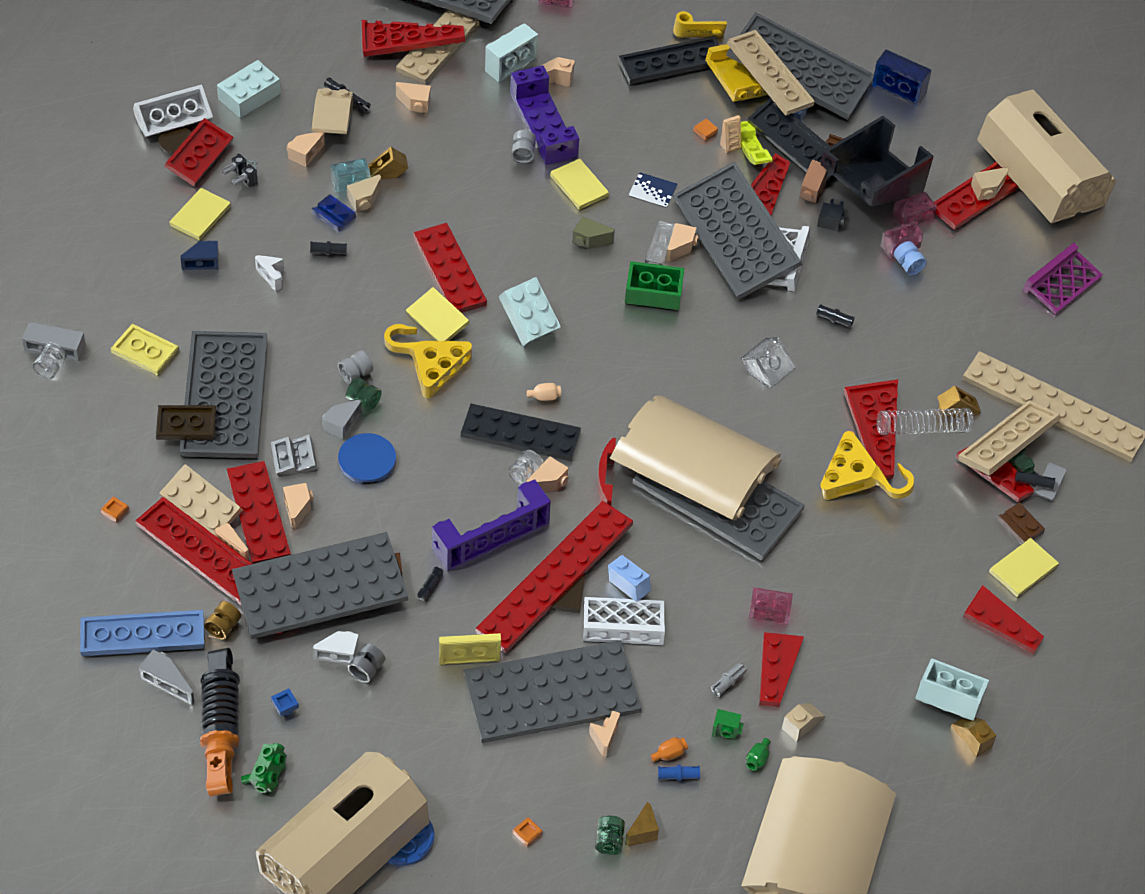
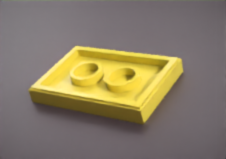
[550,159,609,210]
[169,188,231,241]
[406,287,470,341]
[111,324,179,376]
[989,538,1059,598]
[439,633,501,665]

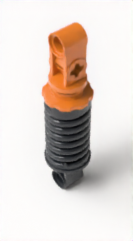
[200,648,240,797]

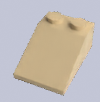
[311,88,353,134]

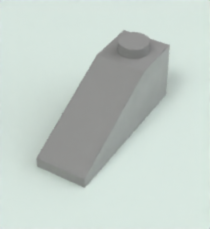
[139,650,195,705]

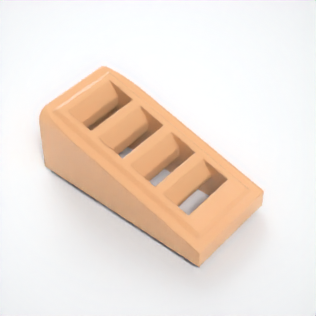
[720,115,741,153]
[215,523,249,561]

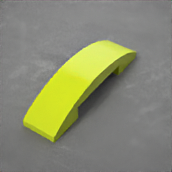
[741,121,772,165]

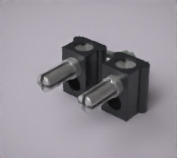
[221,153,258,187]

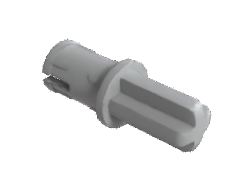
[710,663,747,697]

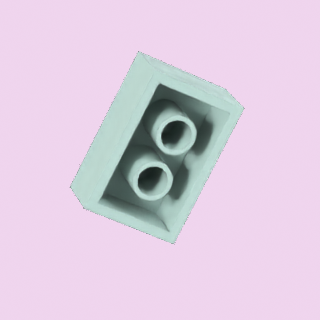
[485,23,538,82]
[217,60,281,119]
[499,277,561,346]
[915,658,989,721]

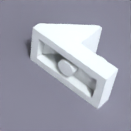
[255,255,284,292]

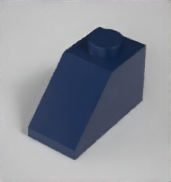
[180,241,219,270]

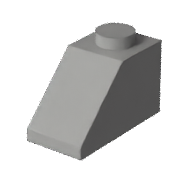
[321,400,362,439]

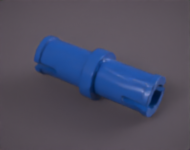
[658,764,700,781]

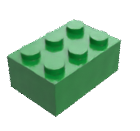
[625,261,685,310]

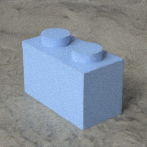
[608,555,651,602]

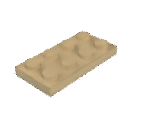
[159,464,242,535]

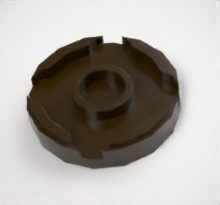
[158,127,191,156]

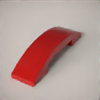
[598,438,616,505]

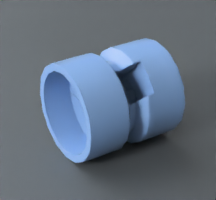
[894,241,927,275]

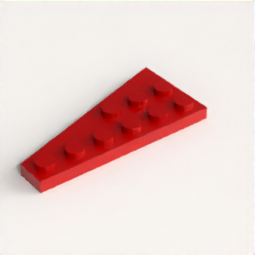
[361,20,466,57]
[844,379,898,480]

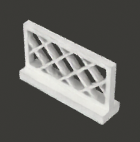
[769,226,810,292]
[583,597,665,645]

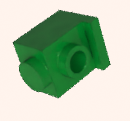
[711,709,744,739]

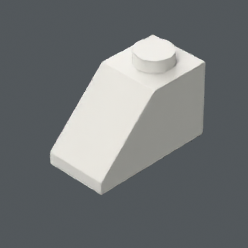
[313,631,359,665]

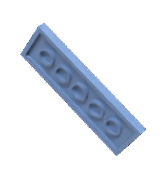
[80,610,205,656]

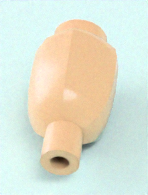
[526,383,561,401]

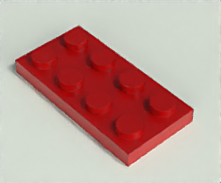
[164,118,234,186]

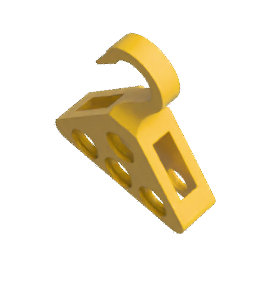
[384,324,472,398]
[820,431,914,500]

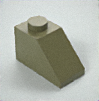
[572,216,615,249]

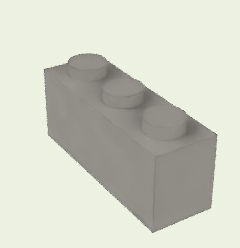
[22,322,86,361]

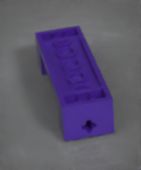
[510,65,580,165]
[432,479,551,572]

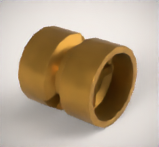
[204,601,242,639]

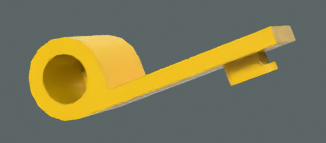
[673,11,727,38]

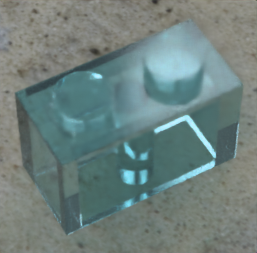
[331,158,370,192]

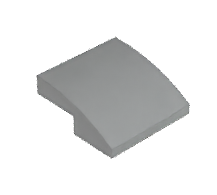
[271,435,318,475]

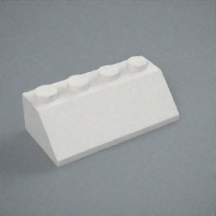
[133,84,213,137]

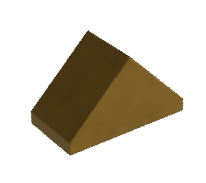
[625,802,659,846]

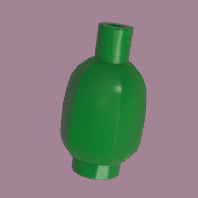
[746,738,771,771]

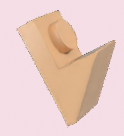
[589,711,620,757]

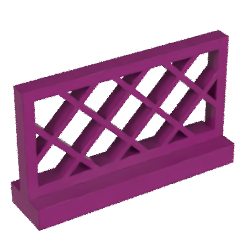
[1022,242,1103,315]

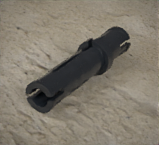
[324,77,371,113]

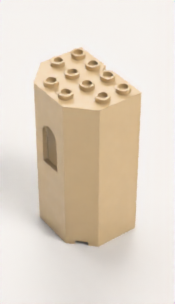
[977,89,1117,224]
[255,752,429,894]

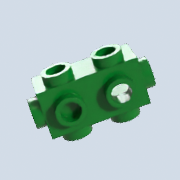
[241,743,287,793]

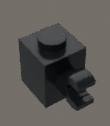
[817,198,846,232]

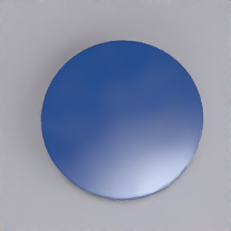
[338,433,396,484]
[388,820,435,866]

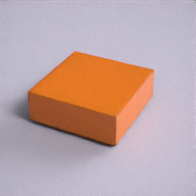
[693,119,718,140]
[101,496,129,522]
[513,817,543,847]

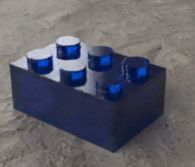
[872,49,932,106]

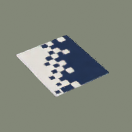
[629,172,677,207]

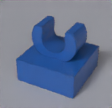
[271,688,299,717]

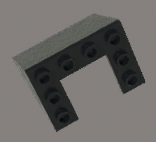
[820,116,934,206]

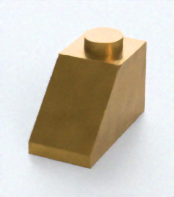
[366,147,409,180]
[937,386,981,418]
[952,717,997,757]

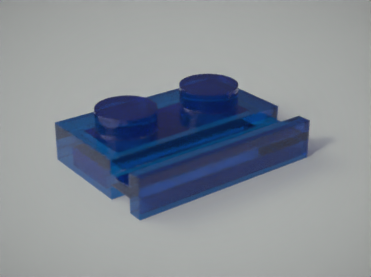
[312,194,356,231]

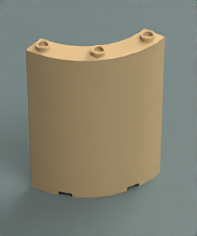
[610,395,782,520]
[741,756,896,894]

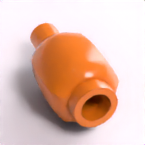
[650,737,688,762]

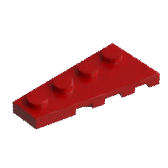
[751,153,790,215]
[956,447,1034,502]
[963,585,1044,654]
[759,632,804,707]

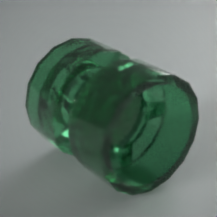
[346,377,382,411]
[595,815,625,855]

